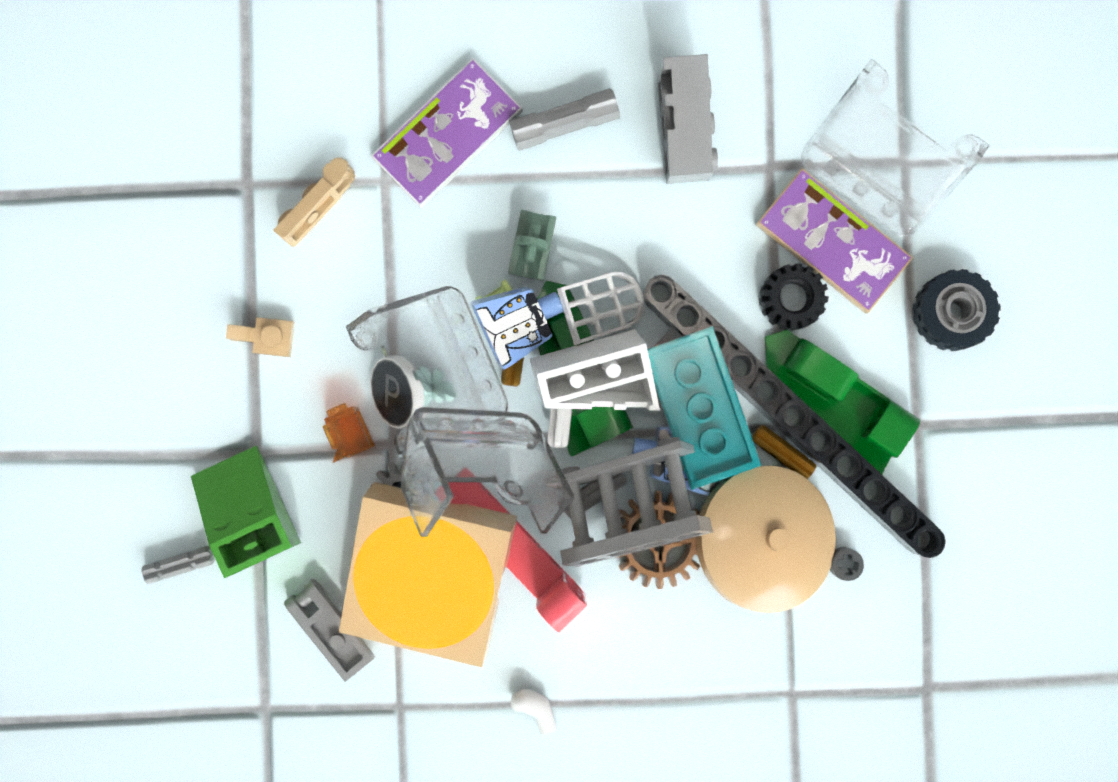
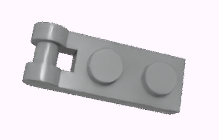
[284,579,376,682]

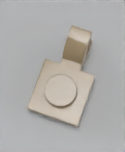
[226,317,295,357]

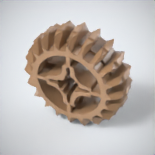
[615,490,700,589]

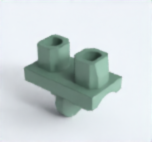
[508,209,557,281]

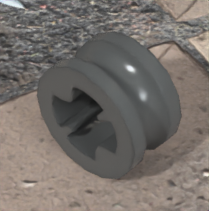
[830,547,864,581]

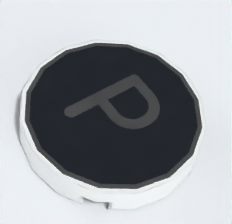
[370,355,425,429]

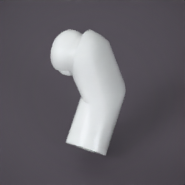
[511,689,557,735]

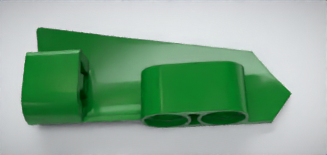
[537,280,634,456]
[765,330,921,474]

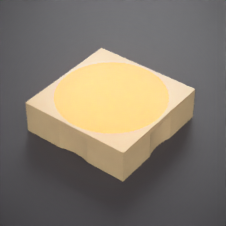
[339,482,518,667]

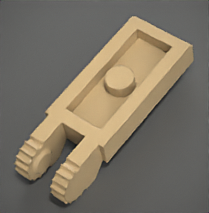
[273,157,356,247]

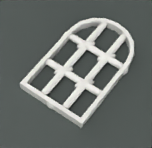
[557,272,644,345]

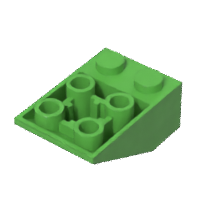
[191,446,301,579]

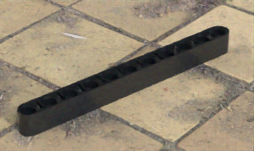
[643,275,946,558]

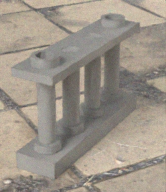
[547,437,713,567]

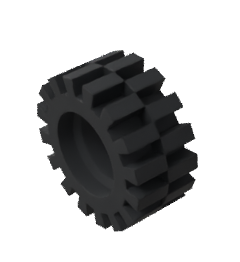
[759,263,829,331]

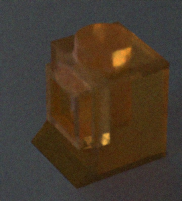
[322,403,376,463]

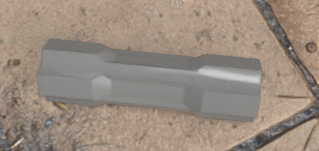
[509,88,620,151]

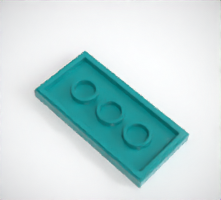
[647,326,762,490]

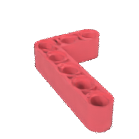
[438,467,587,633]

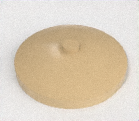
[696,466,836,613]

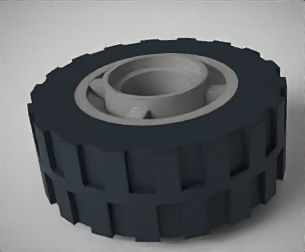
[912,269,1001,351]

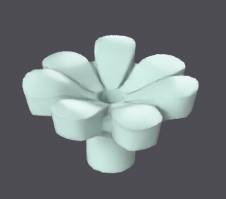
[414,366,457,407]

